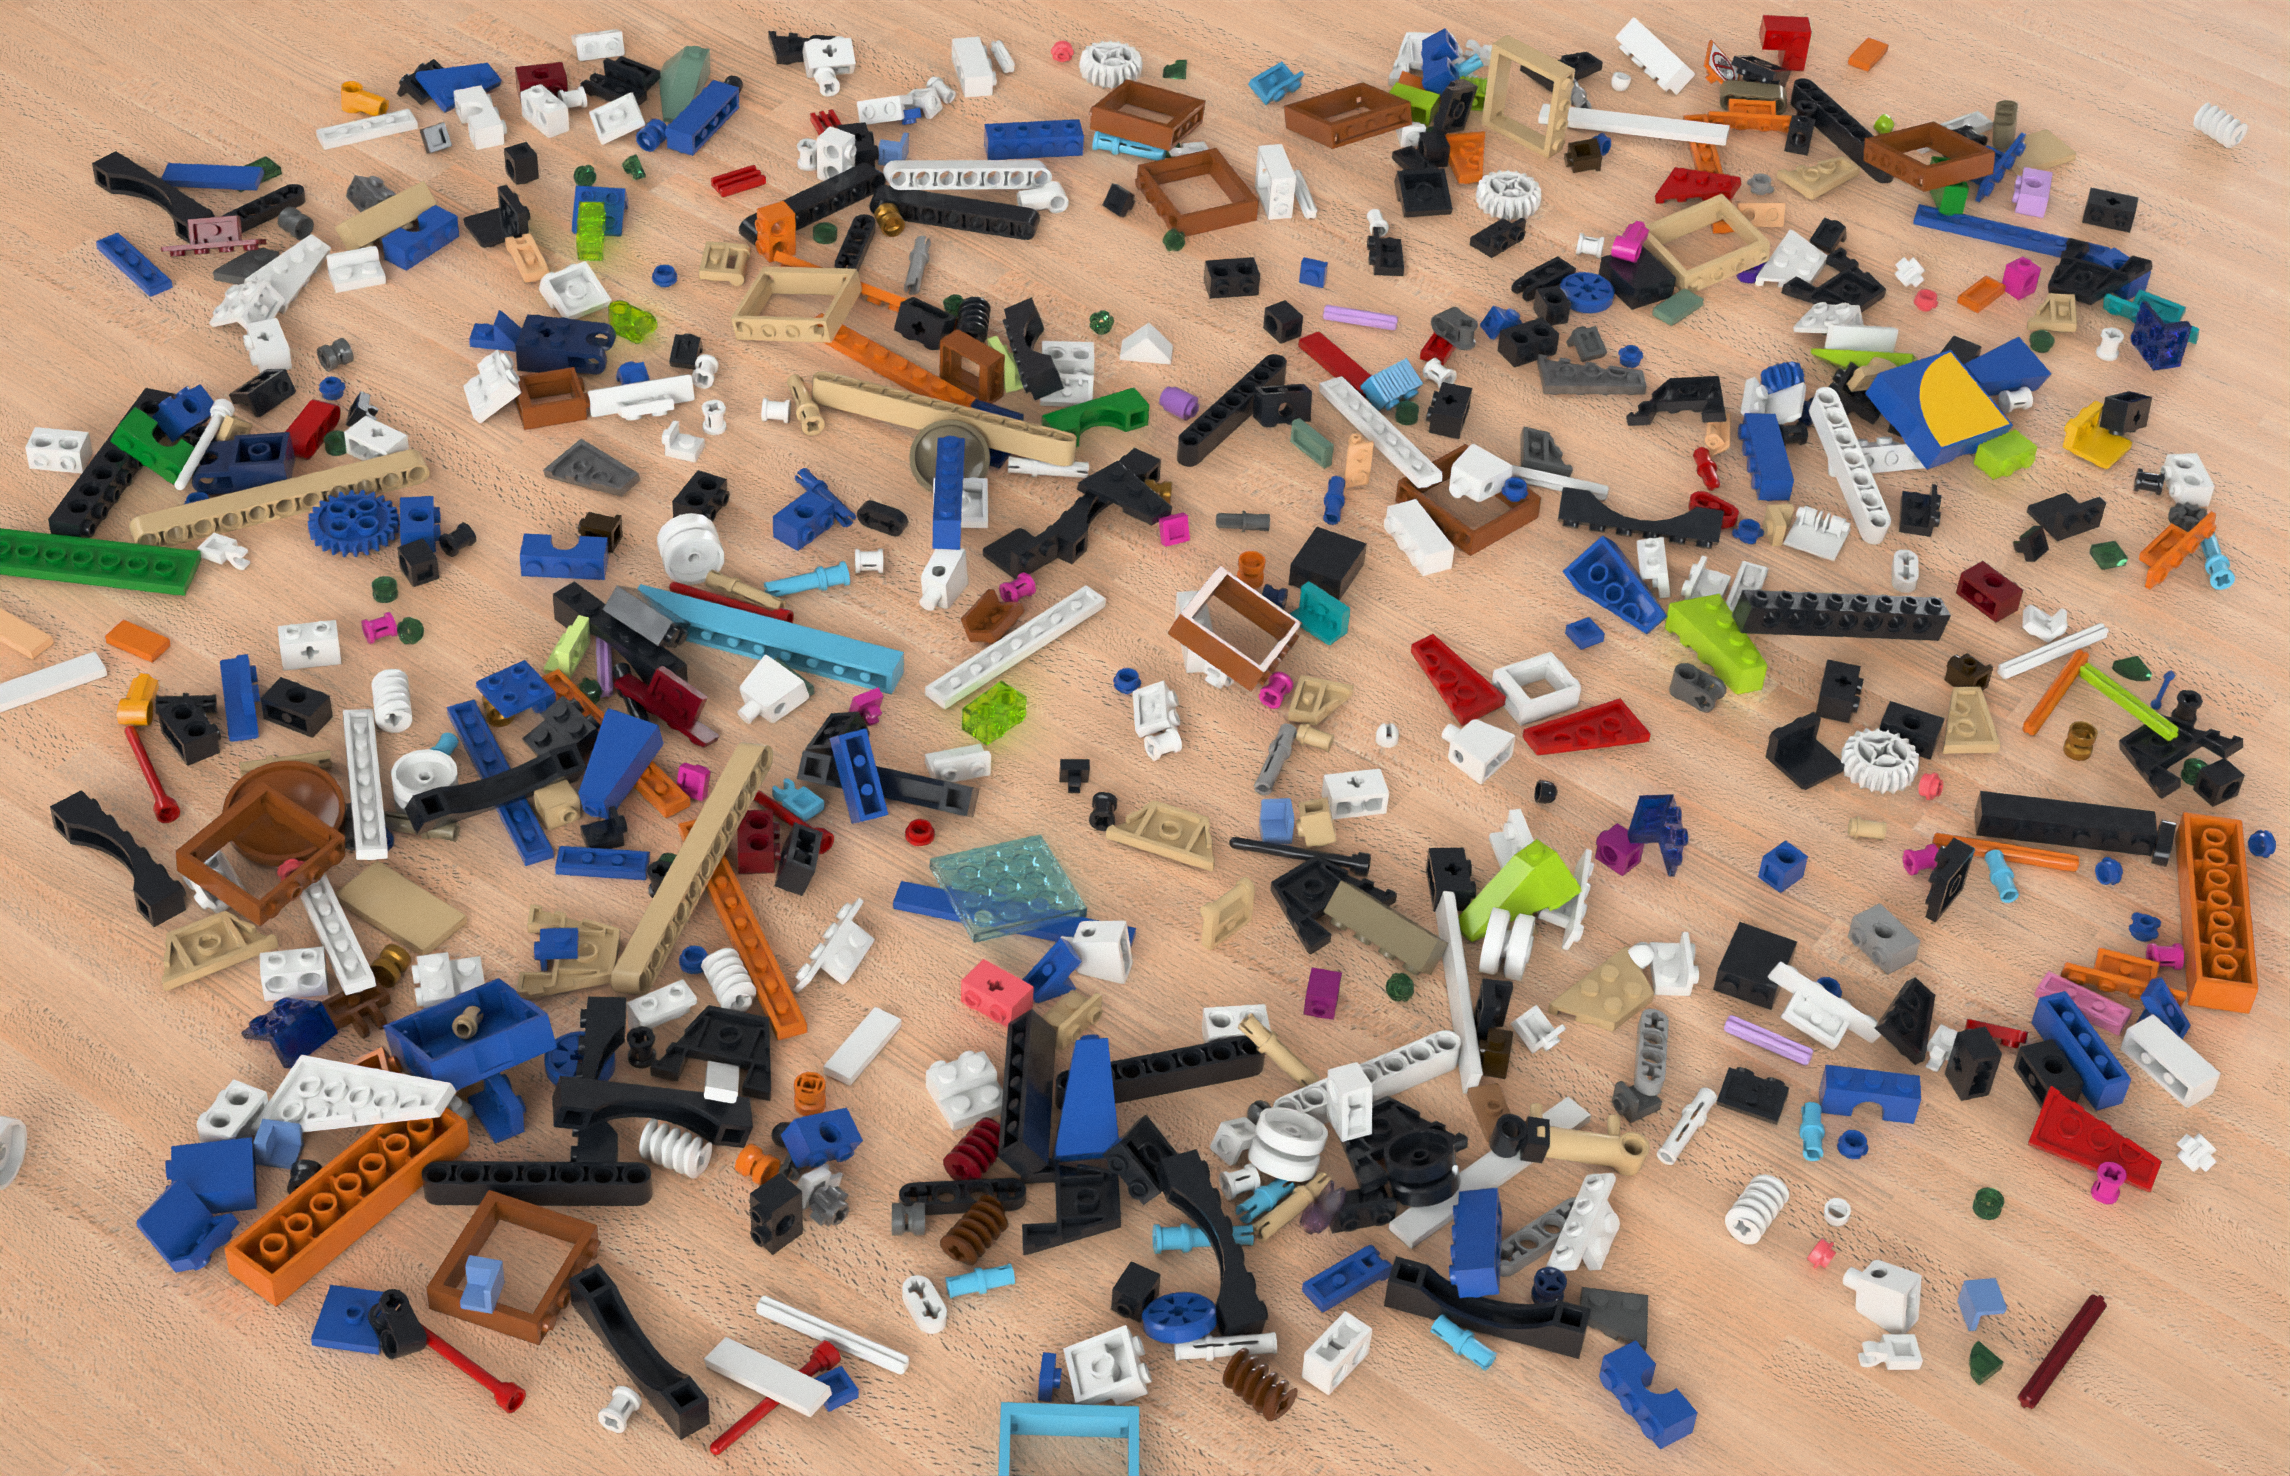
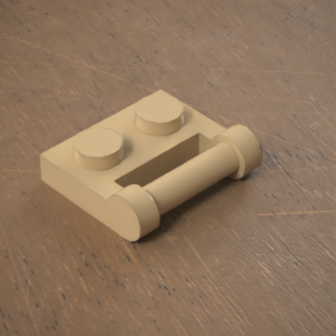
[699,241,751,286]
[1200,877,1255,951]

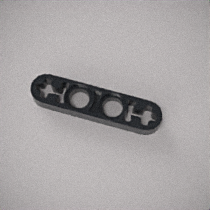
[221,184,306,233]
[834,214,875,271]
[899,1178,1026,1215]

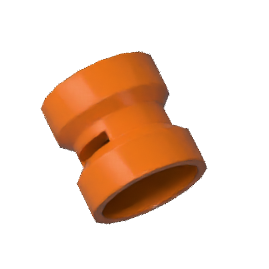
[1237,551,1266,589]
[794,1072,826,1116]
[735,1143,781,1186]

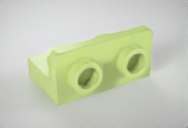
[987,336,1024,393]
[544,615,591,679]

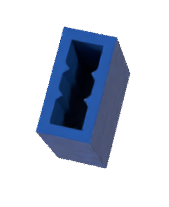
[165,1137,257,1214]

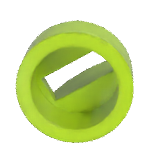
[1873,114,1894,134]

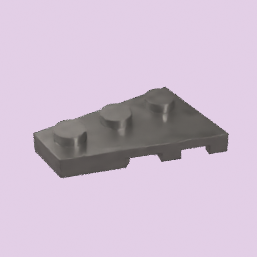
[543,439,640,497]

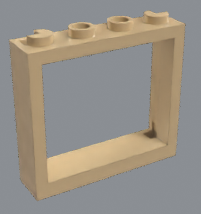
[1481,35,1575,159]
[1643,194,1770,293]
[731,266,862,343]

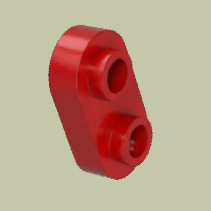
[1688,491,1739,529]
[1965,1018,2029,1049]

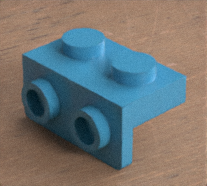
[1248,61,1305,105]

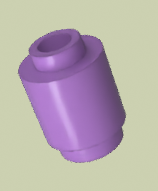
[1159,386,1199,420]

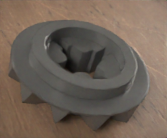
[2168,502,2208,532]

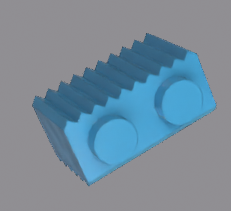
[1360,358,1423,411]

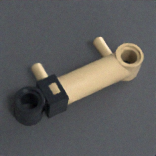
[1489,1103,1650,1176]

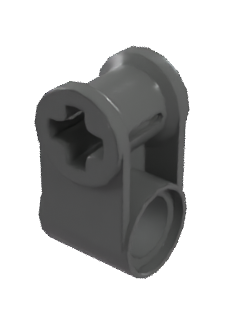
[1431,307,1478,350]
[1669,663,1727,712]

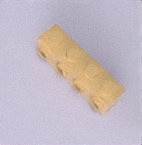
[335,181,438,251]

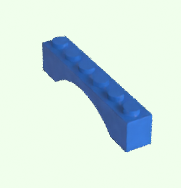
[932,436,965,550]

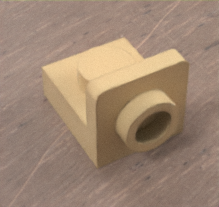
[215,415,253,441]

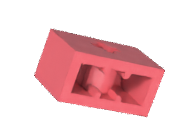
[961,959,1034,1028]

